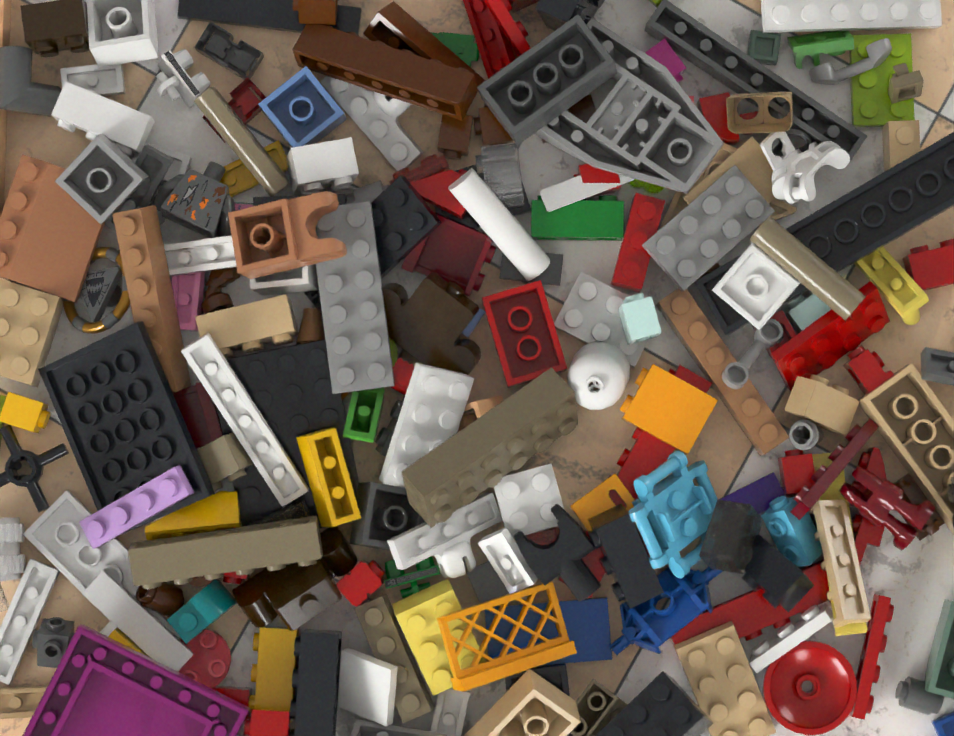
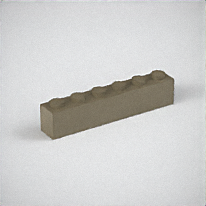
[128,516,323,589]

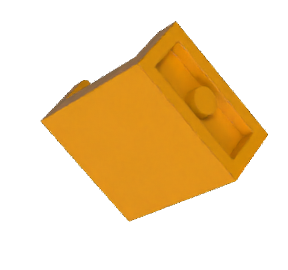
[620,364,718,455]

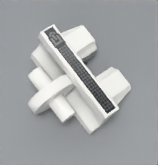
[156,49,210,109]

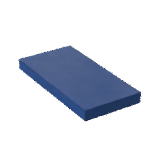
[485,597,612,665]

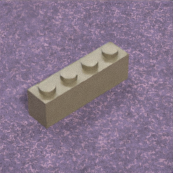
[354,594,435,723]

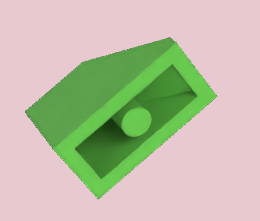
[343,388,385,443]

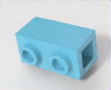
[761,495,823,567]

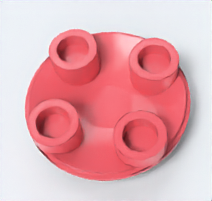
[178,629,231,689]

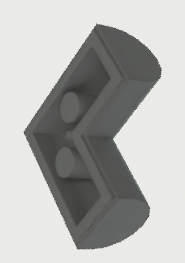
[0,46,62,117]

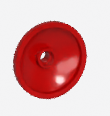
[763,641,857,735]

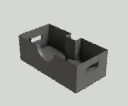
[195,21,264,80]

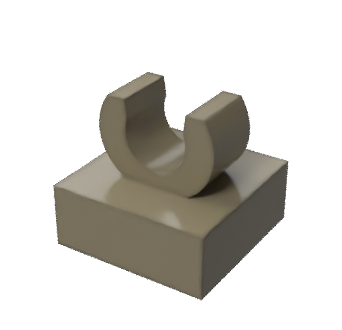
[888,63,924,104]

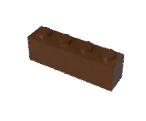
[363,1,485,87]

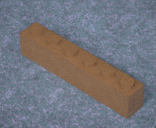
[112,205,192,392]
[656,288,789,456]

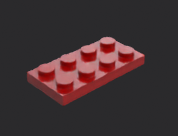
[771,281,890,391]

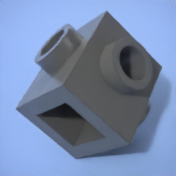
[32,617,75,668]

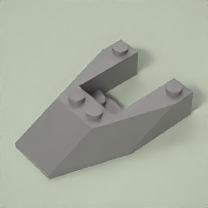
[535,18,724,194]

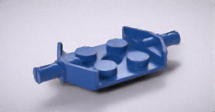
[609,561,723,656]

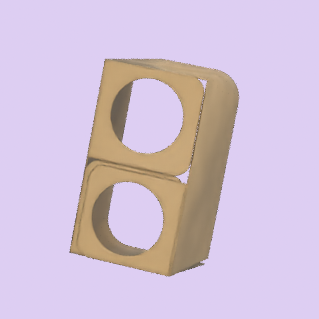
[726,92,793,134]

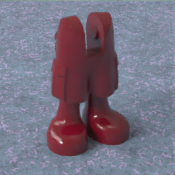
[839,466,936,551]

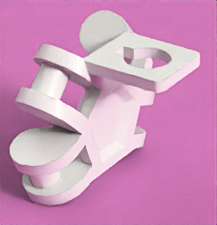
[760,132,850,204]

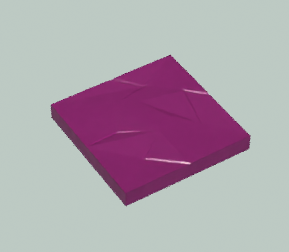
[22,624,250,736]

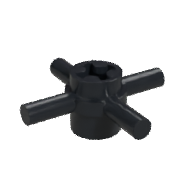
[0,425,69,513]

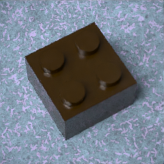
[20,0,89,57]

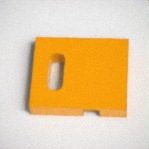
[570,473,635,532]

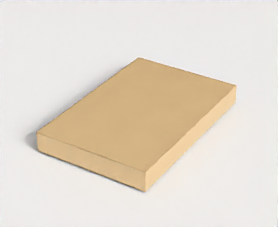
[683,136,775,205]

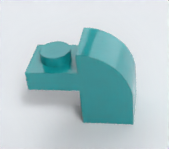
[167,579,237,644]

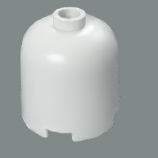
[567,341,630,410]

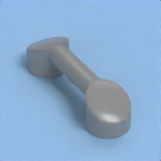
[809,38,892,84]
[722,319,783,389]

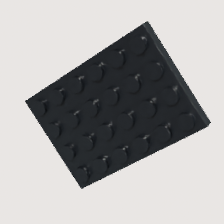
[38,321,215,536]
[217,339,359,529]

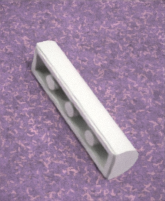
[448,168,550,281]

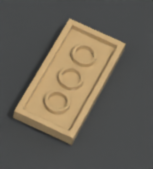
[674,621,776,736]

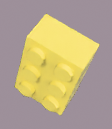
[392,578,486,696]

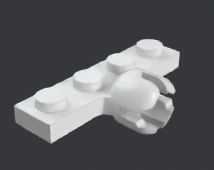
[320,76,424,173]
[387,492,502,578]

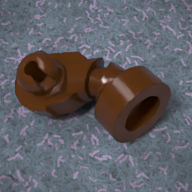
[201,267,241,314]

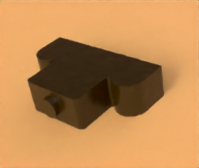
[382,272,481,375]
[232,526,358,631]

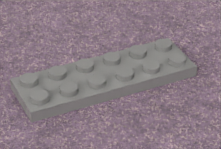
[316,201,395,394]

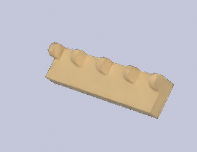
[809,500,871,627]

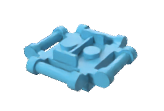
[628,450,728,578]

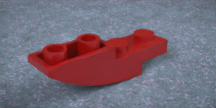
[849,447,887,565]

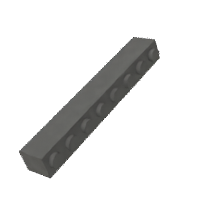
[644,0,867,161]

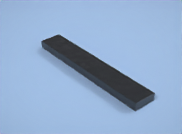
[177,0,362,35]

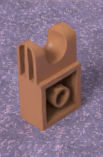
[228,191,347,279]

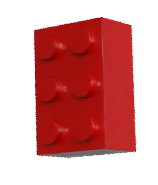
[482,280,567,388]

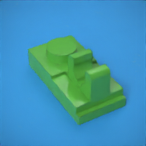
[787,31,854,69]

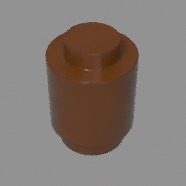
[136,582,184,617]

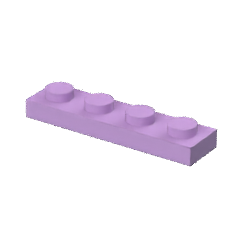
[79,465,195,549]

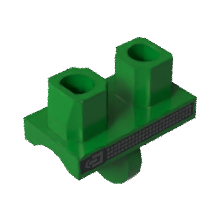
[384,556,441,599]

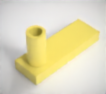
[854,247,929,325]

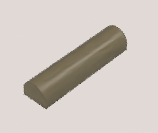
[194,87,290,197]
[750,216,866,321]

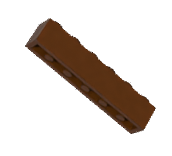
[292,24,478,121]

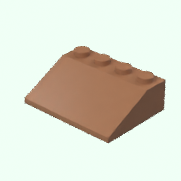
[0,154,105,303]

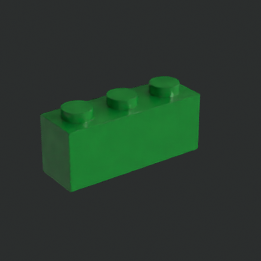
[531,195,624,241]

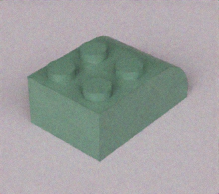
[925,599,954,699]

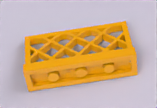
[437,581,577,691]

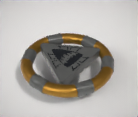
[63,247,130,334]

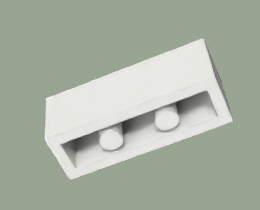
[51,81,155,156]

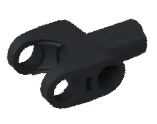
[513,504,601,602]

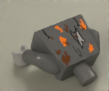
[152,161,235,238]

